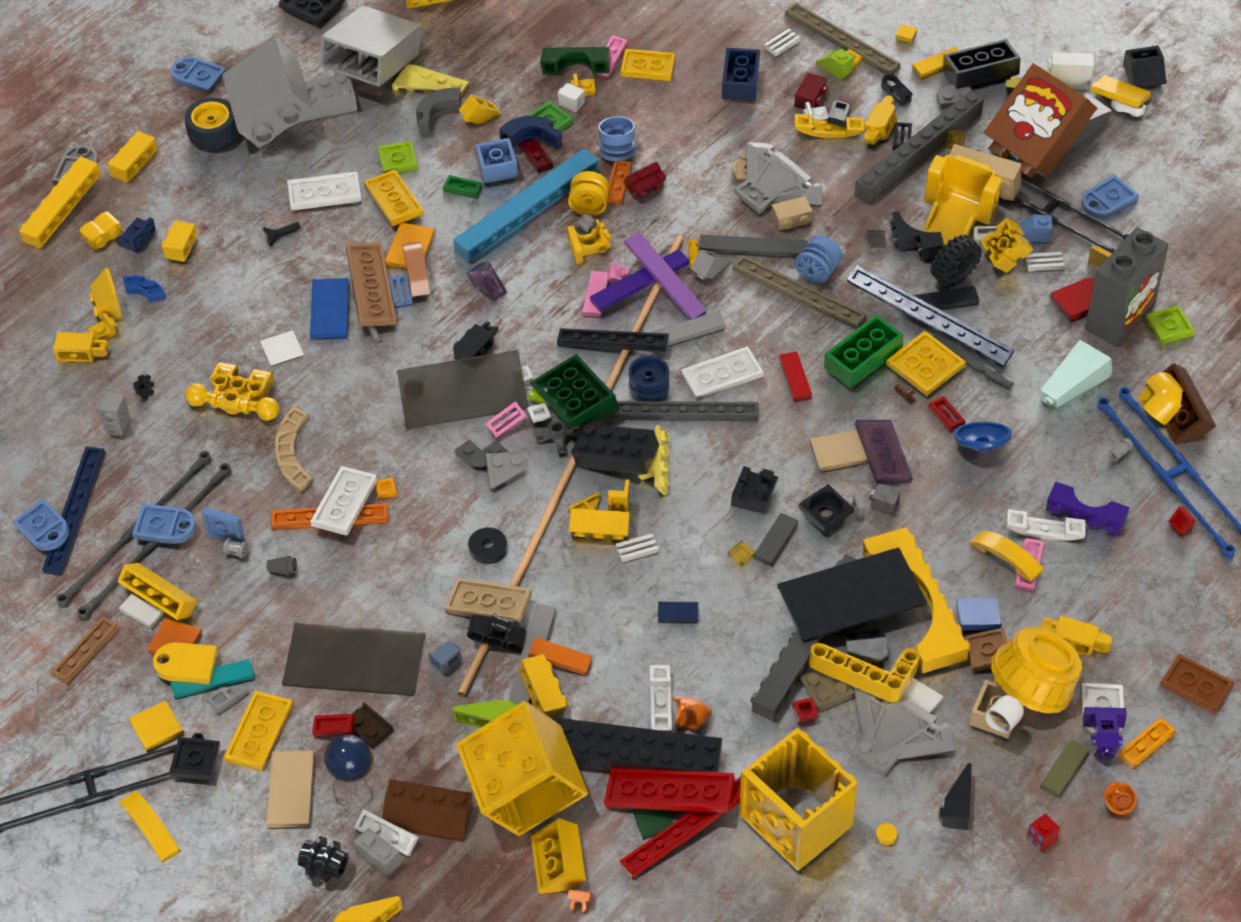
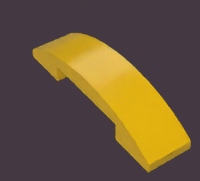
[794,114,864,138]
[969,530,1044,582]
[118,791,180,862]

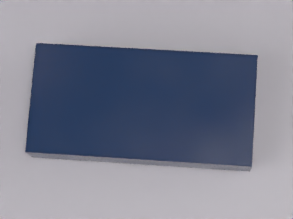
[658,601,698,622]

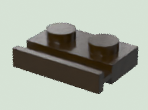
[352,702,394,749]

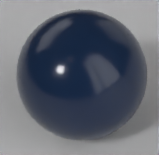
[324,734,371,780]

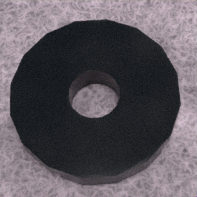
[468,527,507,563]

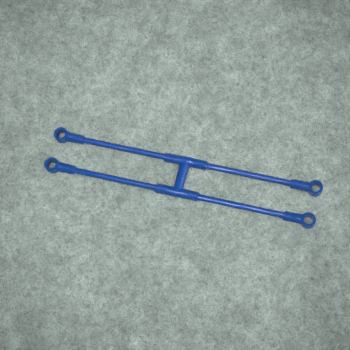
[1097,387,1241,558]

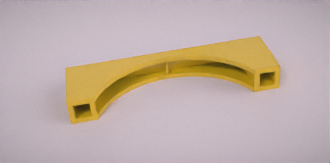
[862,527,970,674]

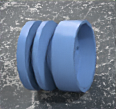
[598,116,636,161]
[795,235,843,284]

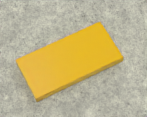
[363,170,424,226]
[223,691,293,772]

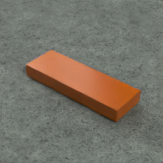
[607,161,632,204]
[528,637,592,676]

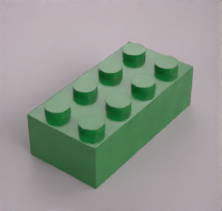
[824,314,904,389]

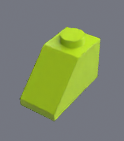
[816,49,854,80]

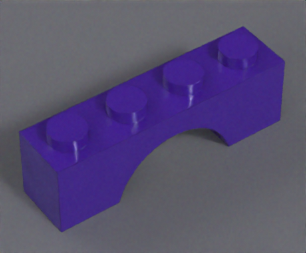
[1045,481,1130,536]

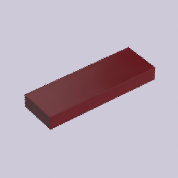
[518,138,553,173]

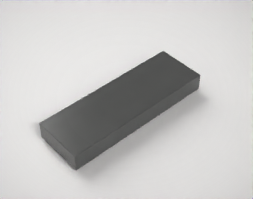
[754,513,798,566]

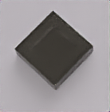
[867,230,886,248]

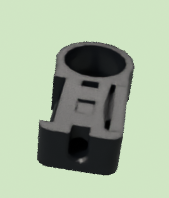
[881,74,913,105]

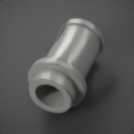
[1109,438,1134,461]

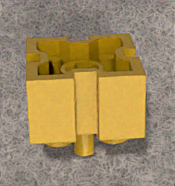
[980,218,1033,273]

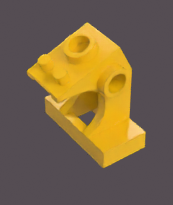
[567,219,612,265]

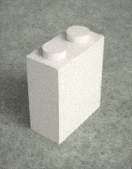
[1047,52,1094,91]

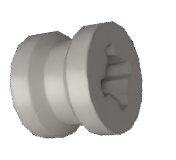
[574,214,596,235]

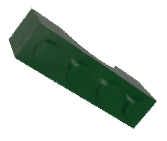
[540,47,612,74]

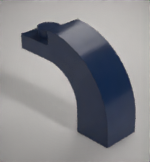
[499,116,562,149]

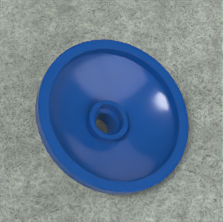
[954,422,1012,452]

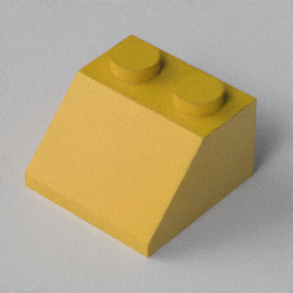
[88,268,122,322]

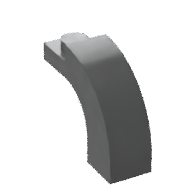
[416,88,461,136]

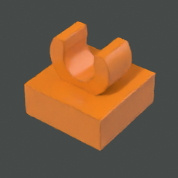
[568,889,593,911]

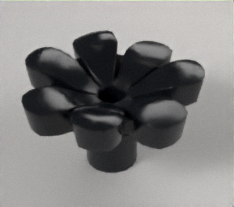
[133,375,154,399]

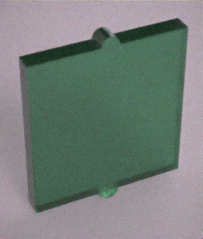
[631,809,673,840]

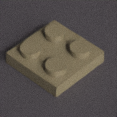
[799,670,855,712]

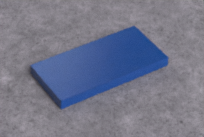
[310,278,349,339]

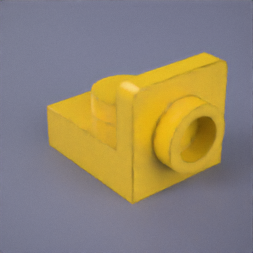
[570,73,596,96]
[87,312,116,340]

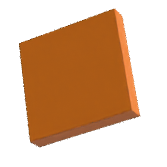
[147,618,202,659]

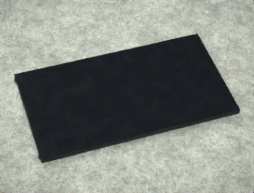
[777,547,927,643]

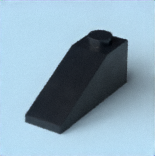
[939,763,972,829]

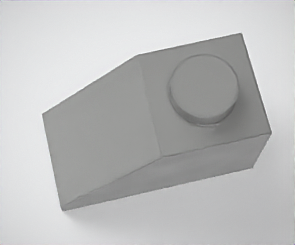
[691,250,730,280]

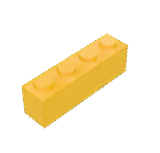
[117,563,198,620]

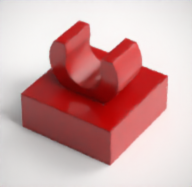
[1168,507,1196,535]

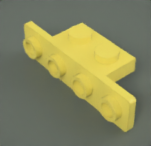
[638,425,669,495]

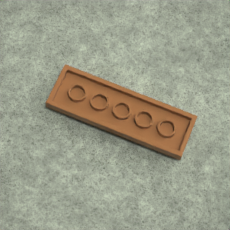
[346,242,397,326]

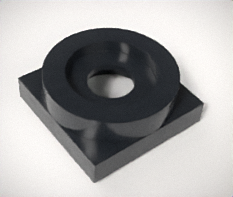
[799,484,854,532]

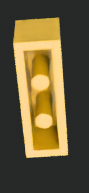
[108,131,158,183]
[569,508,630,540]
[518,654,567,719]

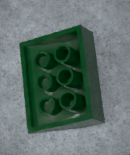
[529,354,620,427]

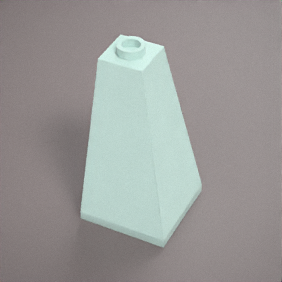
[1040,340,1112,408]

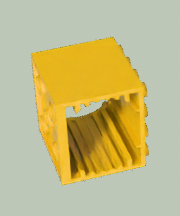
[456,701,588,836]
[739,727,858,871]

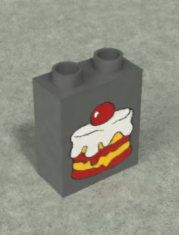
[1085,227,1169,347]

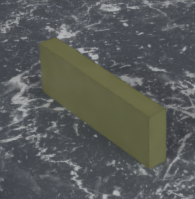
[1040,739,1089,797]

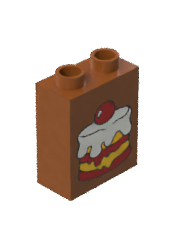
[983,63,1098,178]

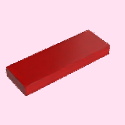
[779,351,812,401]

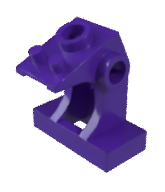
[1082,707,1127,759]

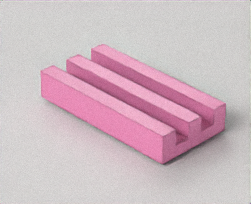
[485,401,527,439]

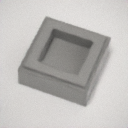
[852,492,865,520]

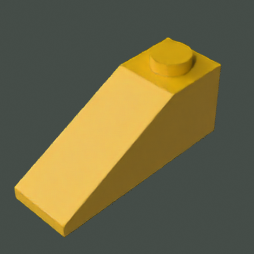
[333,896,402,922]

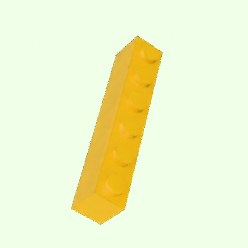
[19,156,101,249]

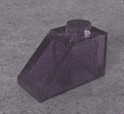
[466,262,507,302]

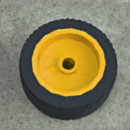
[185,97,238,150]

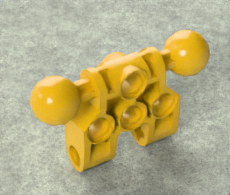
[184,362,280,421]

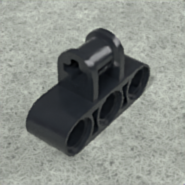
[467,613,527,653]

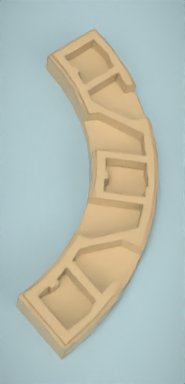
[275,406,314,494]

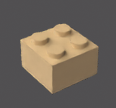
[970,680,1013,739]

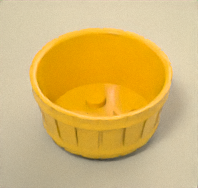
[991,627,1082,714]

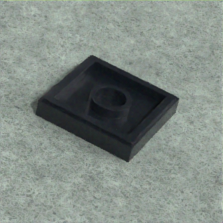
[169,737,220,780]

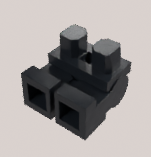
[731,466,778,513]

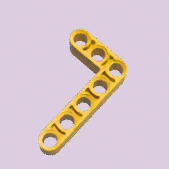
[808,643,920,703]

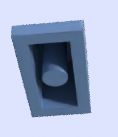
[1018,215,1052,243]

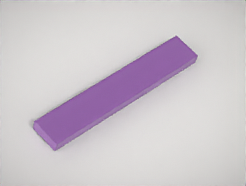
[624,231,707,320]

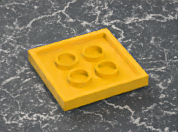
[886,331,966,396]

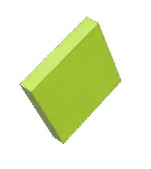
[377,141,418,174]
[1144,305,1195,345]

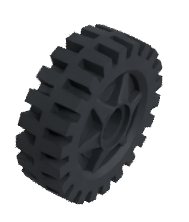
[930,234,982,287]

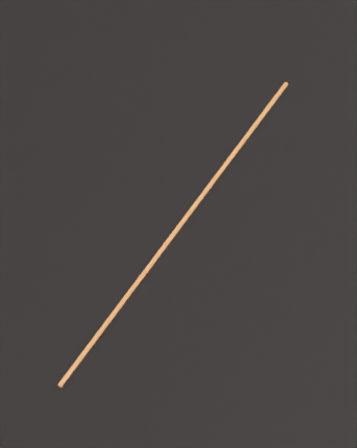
[458,235,684,697]

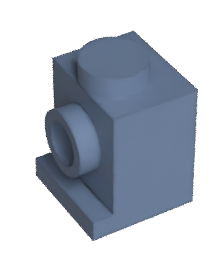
[428,641,461,676]

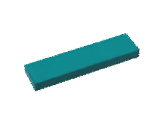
[170,659,254,699]

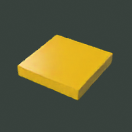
[128,700,184,752]

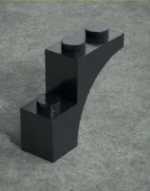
[890,211,944,260]

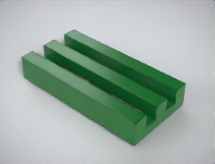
[443,175,482,199]

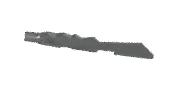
[932,335,1014,388]

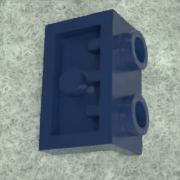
[116,217,156,252]

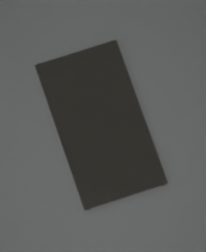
[397,350,529,430]
[282,623,425,696]

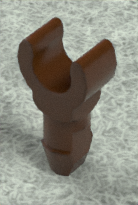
[894,384,916,404]

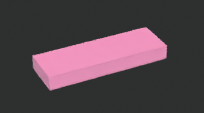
[599,36,628,77]
[582,271,609,318]
[1014,538,1044,593]

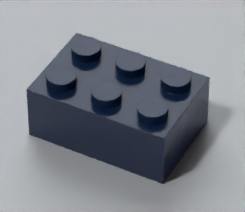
[722,47,760,101]

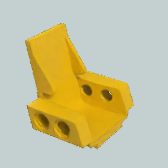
[923,155,1003,245]

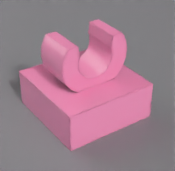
[607,263,629,283]

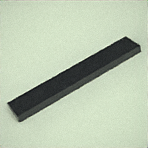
[557,328,669,352]

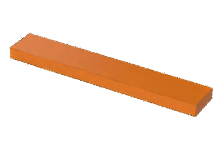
[271,503,388,530]

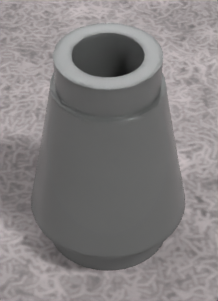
[266,556,297,575]

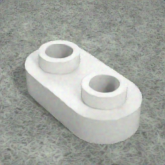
[1111,99,1146,117]

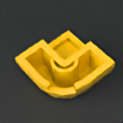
[1137,372,1184,425]

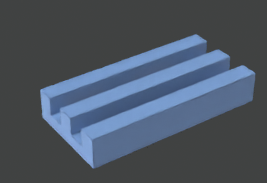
[388,273,412,307]

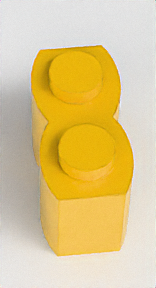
[79,211,122,250]

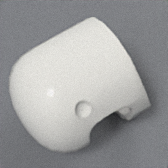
[985,695,1024,733]

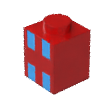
[1027,813,1060,852]

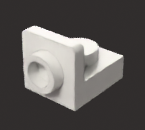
[802,102,828,121]

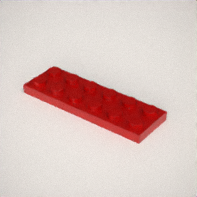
[604,768,735,813]

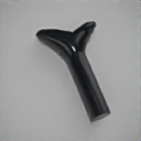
[263,222,300,245]

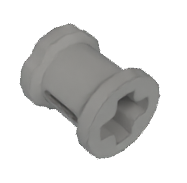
[223,538,248,559]

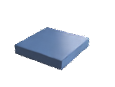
[202,507,245,543]

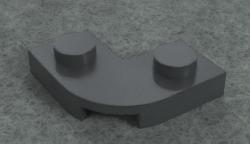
[455,439,509,469]

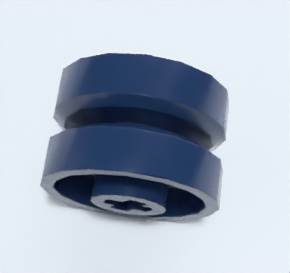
[629,355,669,401]

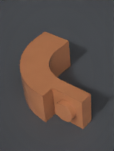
[402,242,430,297]

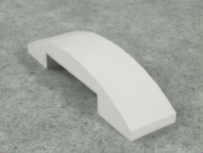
[510,365,551,423]
[1007,509,1085,541]
[650,665,672,732]

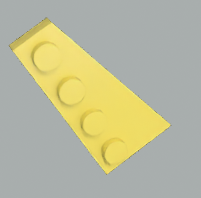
[392,63,469,97]

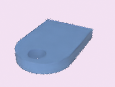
[171,57,226,94]
[1082,174,1139,218]
[12,499,69,551]
[132,503,196,544]

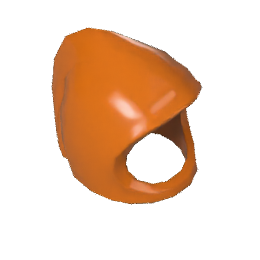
[672,697,712,731]

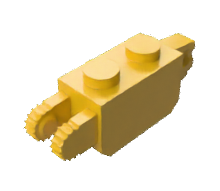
[864,96,897,145]
[1041,615,1113,656]

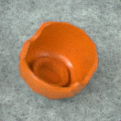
[1104,782,1138,815]

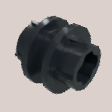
[298,836,349,883]

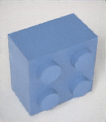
[475,138,518,183]

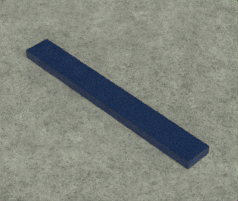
[42,446,105,576]

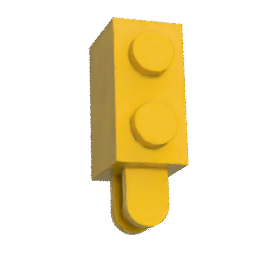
[53,332,109,362]

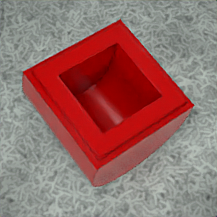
[792,697,819,723]

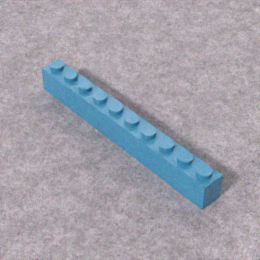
[453,148,599,263]

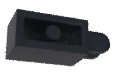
[453,321,499,368]

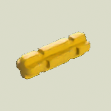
[688,239,699,269]

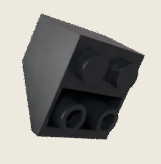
[1123,45,1167,88]

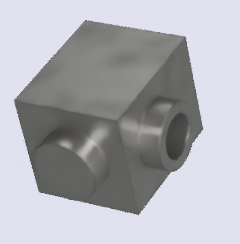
[869,483,901,516]

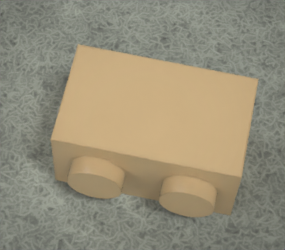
[771,196,813,231]

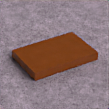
[1159,654,1234,715]

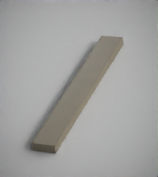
[785,2,901,74]
[732,255,867,330]

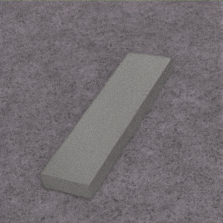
[650,311,726,346]

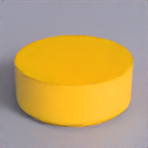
[876,823,898,845]

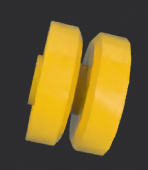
[568,171,609,216]

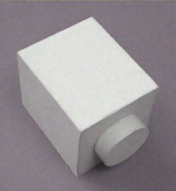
[557,83,585,113]

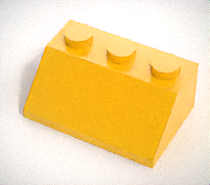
[531,818,586,894]

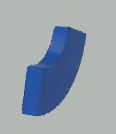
[122,275,166,302]

